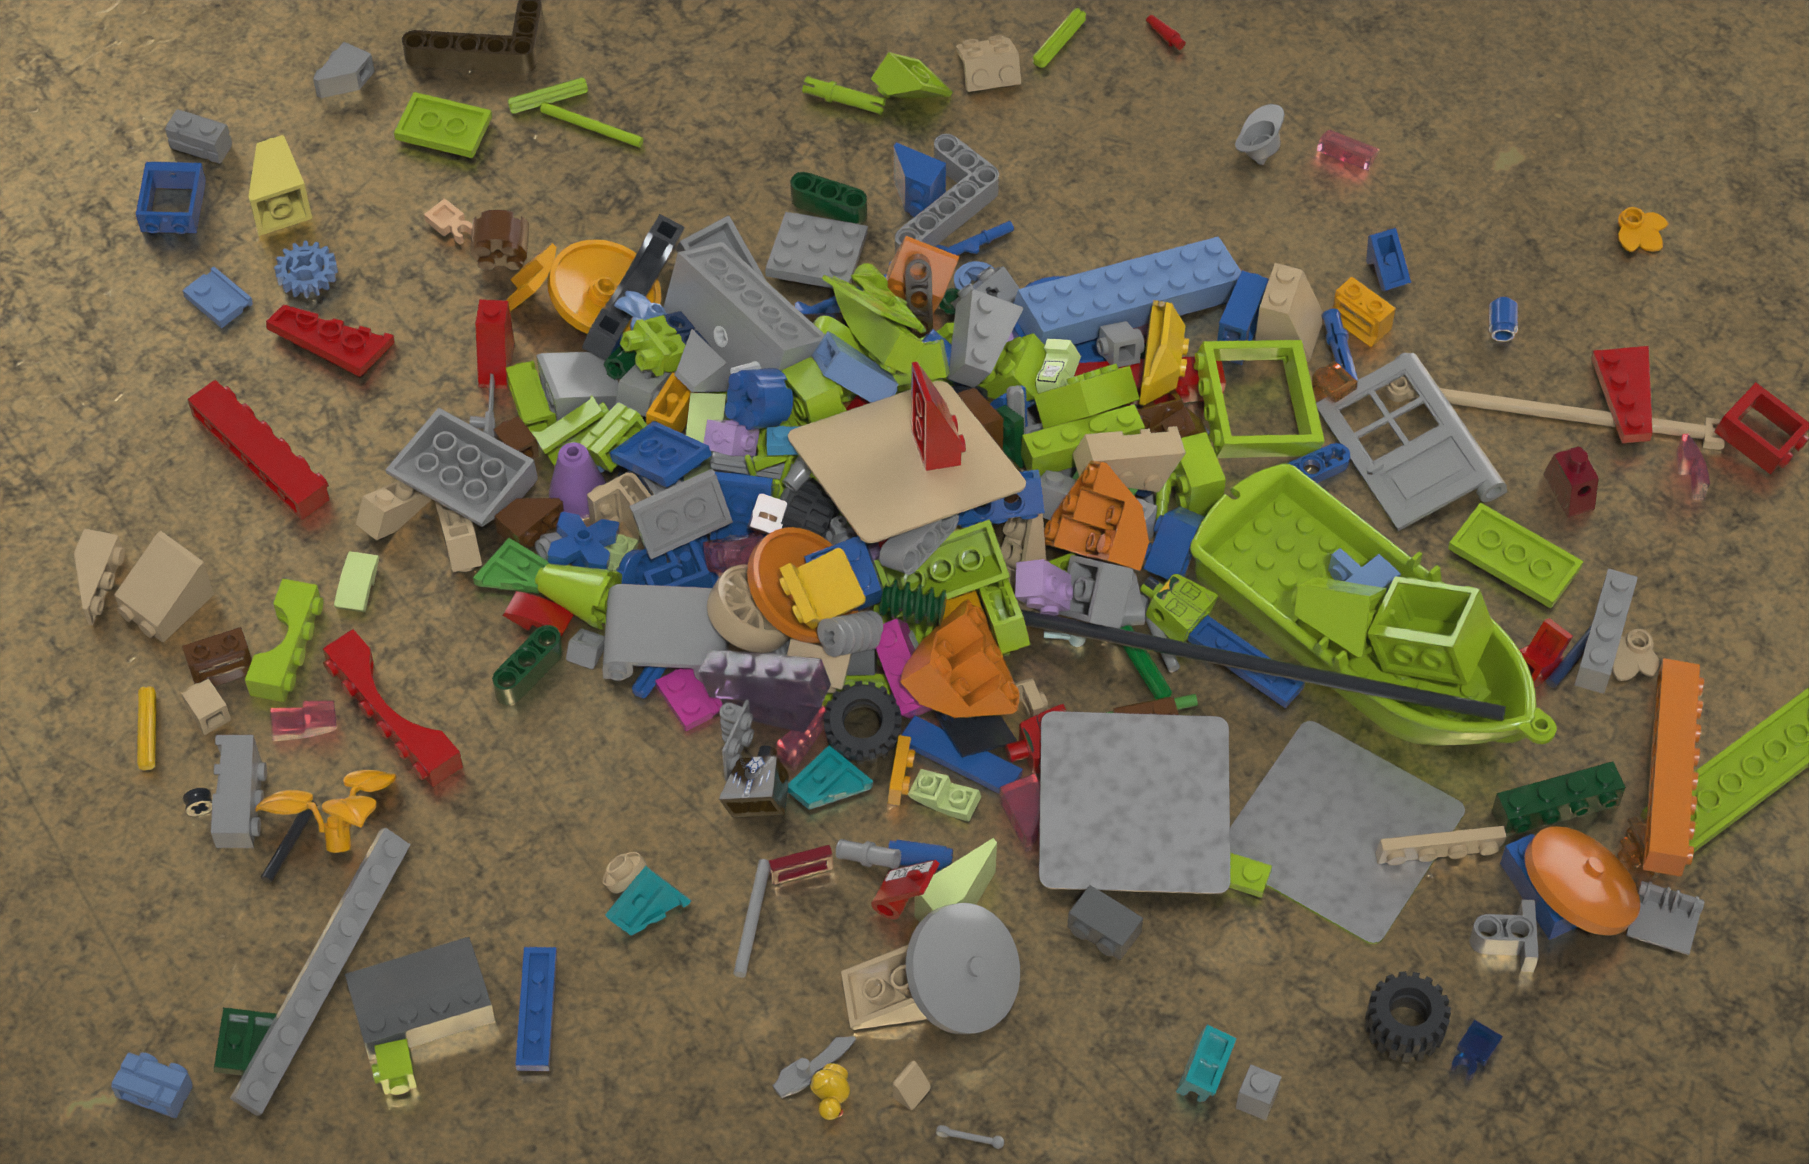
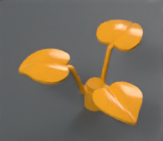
[255,770,397,853]

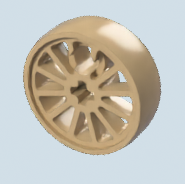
[707,565,790,653]

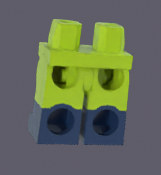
[620,311,711,377]

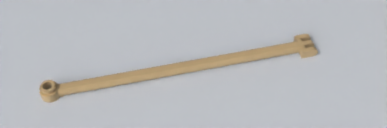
[1386,377,1725,450]

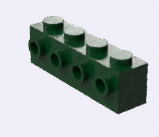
[1492,761,1626,837]

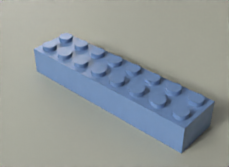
[1014,236,1241,345]

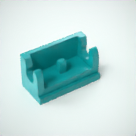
[1176,1024,1237,1102]

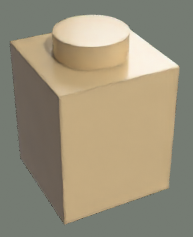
[181,678,231,735]

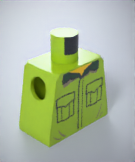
[1140,574,1219,642]

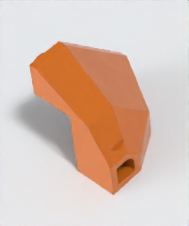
[1044,460,1149,571]
[900,599,1020,718]

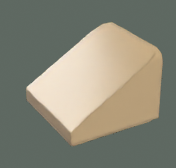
[893,1060,931,1110]

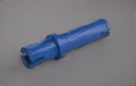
[1322,308,1358,388]

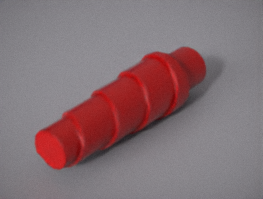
[1146,15,1186,50]

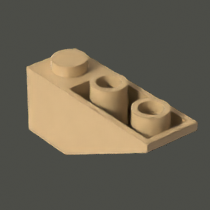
[356,480,432,540]
[74,528,125,626]

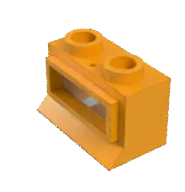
[1332,276,1396,347]

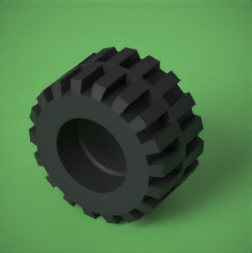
[781,480,839,538]
[824,681,902,764]
[1365,971,1451,1062]

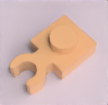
[424,198,472,244]

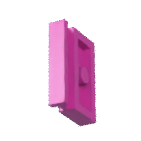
[655,668,723,731]

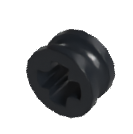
[183,788,212,816]

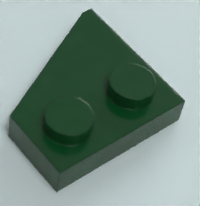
[214,1007,277,1076]

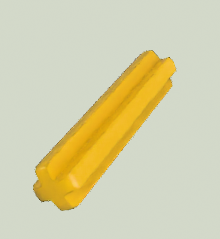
[137,686,156,771]

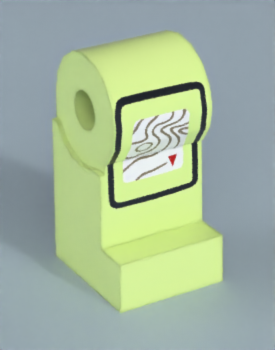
[1036,339,1081,393]

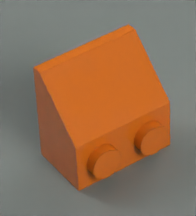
[886,236,959,313]

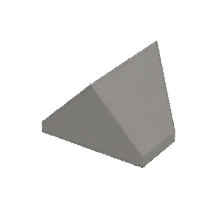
[674,329,731,392]

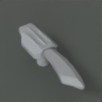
[469,374,495,438]
[773,1036,856,1099]

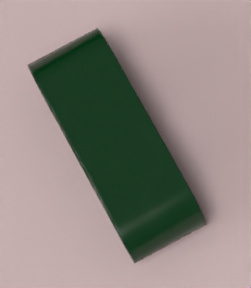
[790,172,867,225]
[492,625,563,705]

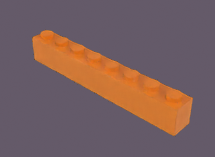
[1643,658,1704,877]

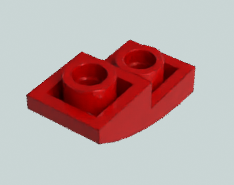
[502,591,574,636]

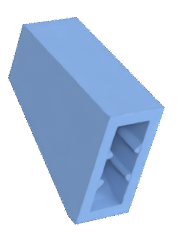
[812,331,899,403]

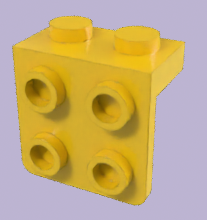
[779,548,866,629]

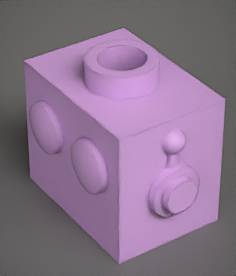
[704,419,760,456]

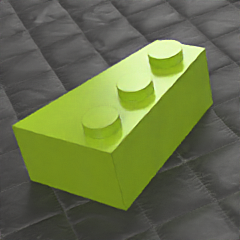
[1034,363,1140,429]

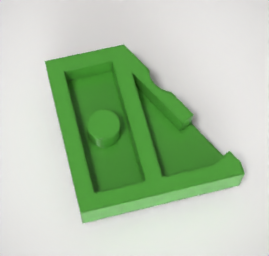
[473,538,549,594]

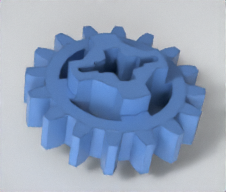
[274,241,338,298]

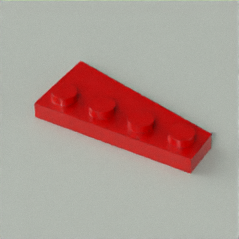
[266,304,395,377]
[1591,346,1653,443]

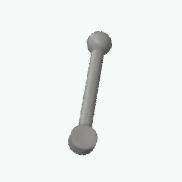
[936,1125,1005,1149]

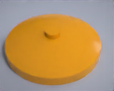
[547,239,661,334]

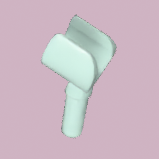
[1044,631,1086,647]

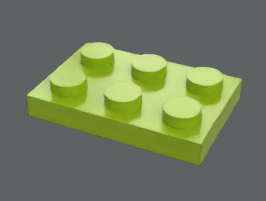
[394,92,492,158]

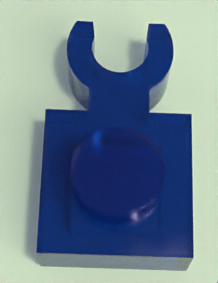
[1450,1019,1503,1081]

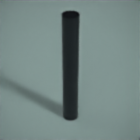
[261,801,318,883]

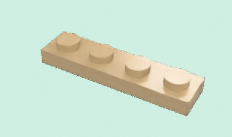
[1375,826,1506,865]

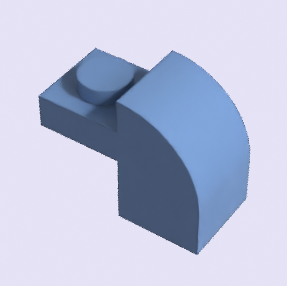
[1328,548,1401,595]

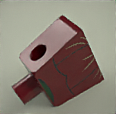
[1543,446,1599,518]

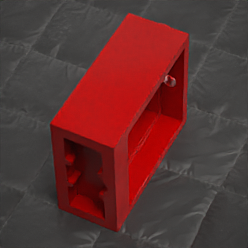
[1714,382,1809,475]

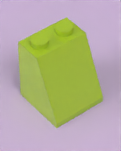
[1292,577,1386,657]

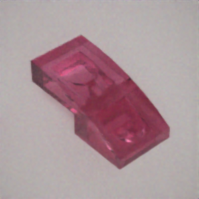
[1677,434,1710,500]
[270,701,337,741]

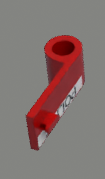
[871,860,940,920]

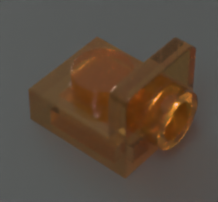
[1312,361,1358,403]

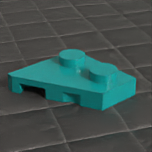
[788,745,873,810]
[605,865,691,936]

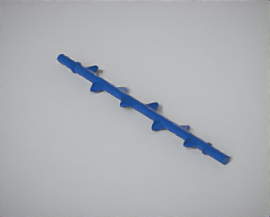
[795,221,1014,314]

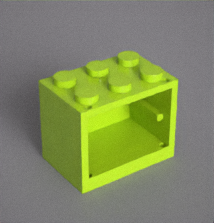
[1367,576,1494,685]

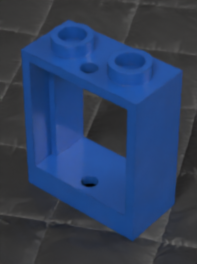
[136,162,206,234]
[1217,270,1269,365]

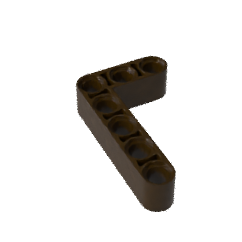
[402,0,544,73]
[803,254,933,339]

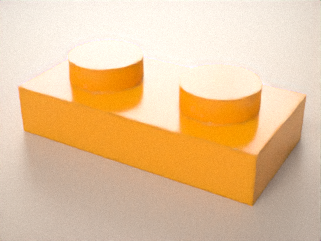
[887,735,915,806]

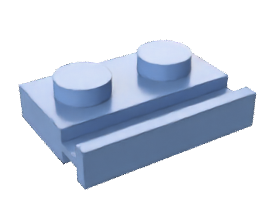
[182,266,253,328]

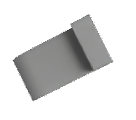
[1469,899,1539,972]

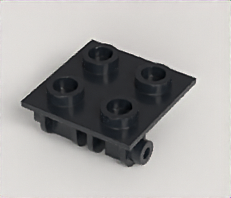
[935,712,1017,757]

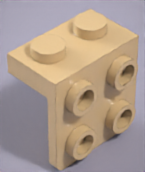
[956,35,1021,92]

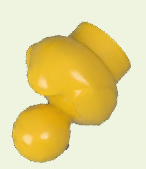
[810,1063,850,1120]

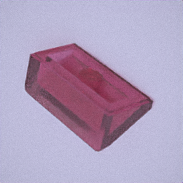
[1318,130,1380,171]

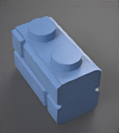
[111,1052,193,1118]

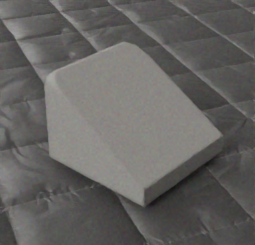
[566,629,605,669]

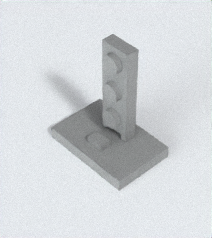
[629,469,733,559]

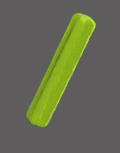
[1033,8,1086,68]
[508,77,588,114]

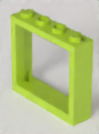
[1194,340,1325,458]

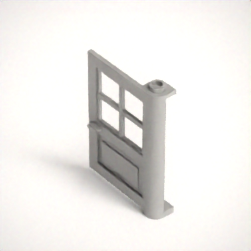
[1316,353,1507,531]

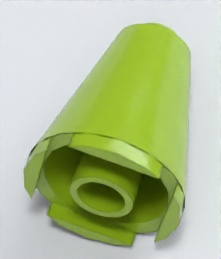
[535,563,622,630]

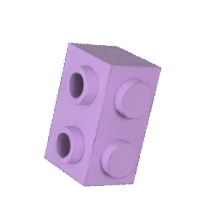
[1015,559,1073,616]

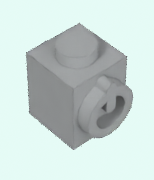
[1096,321,1144,367]

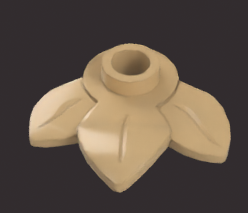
[1612,629,1659,681]

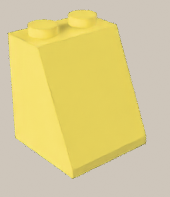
[248,135,313,236]

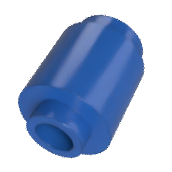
[1489,297,1518,342]

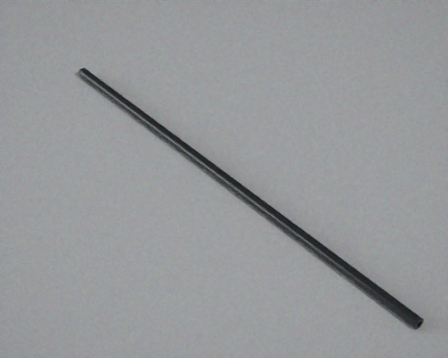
[881,582,1506,722]

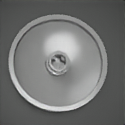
[906,903,1020,1034]

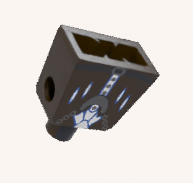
[719,745,789,817]

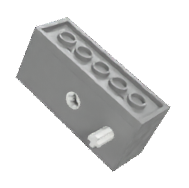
[663,242,825,374]

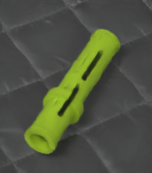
[802,76,886,115]

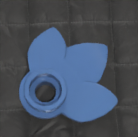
[614,291,667,330]

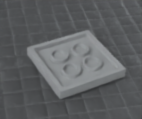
[765,212,868,288]

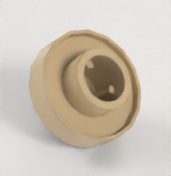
[603,852,647,893]

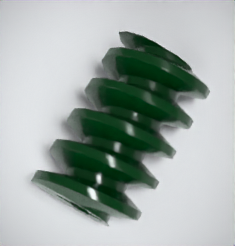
[879,579,947,627]

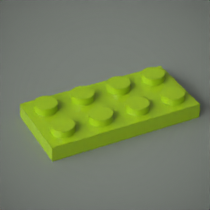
[1448,502,1584,608]

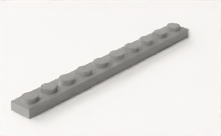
[230,827,410,1116]

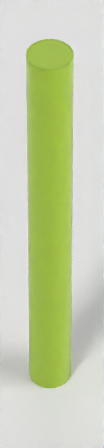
[540,102,644,148]

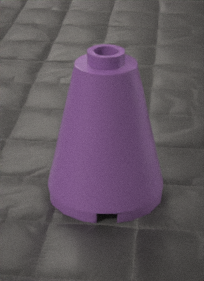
[549,442,606,519]

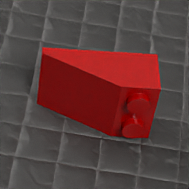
[911,361,966,471]

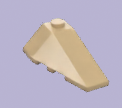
[978,496,1046,613]

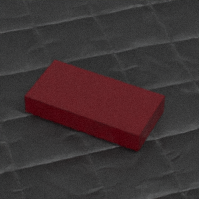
[768,844,833,885]

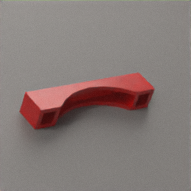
[323,629,463,787]

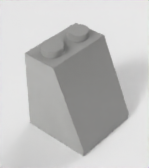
[536,352,619,421]

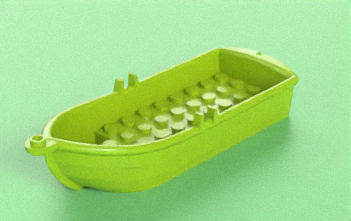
[1190,463,1557,746]

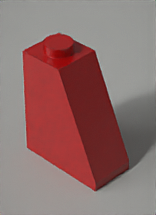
[475,299,515,389]

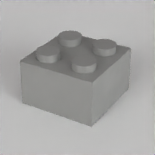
[1059,555,1133,629]

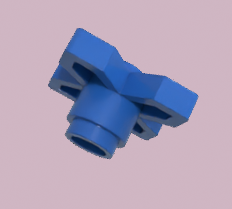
[548,512,619,569]

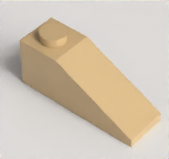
[435,501,482,572]

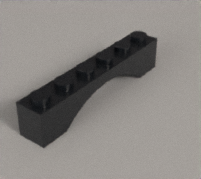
[582,214,685,360]

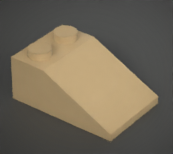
[841,945,927,1030]

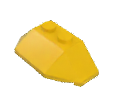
[1139,300,1189,405]

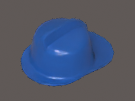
[616,549,667,585]

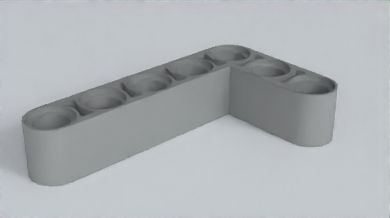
[895,134,999,254]

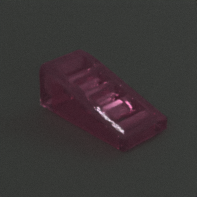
[777,706,826,772]

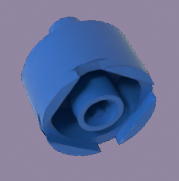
[725,368,793,430]

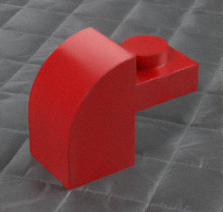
[1519,618,1573,688]

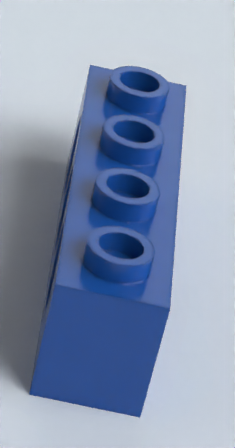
[957,469,1045,528]

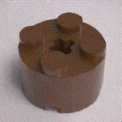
[470,210,529,270]

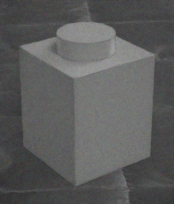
[1236,1065,1281,1120]

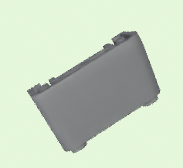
[602,584,730,685]

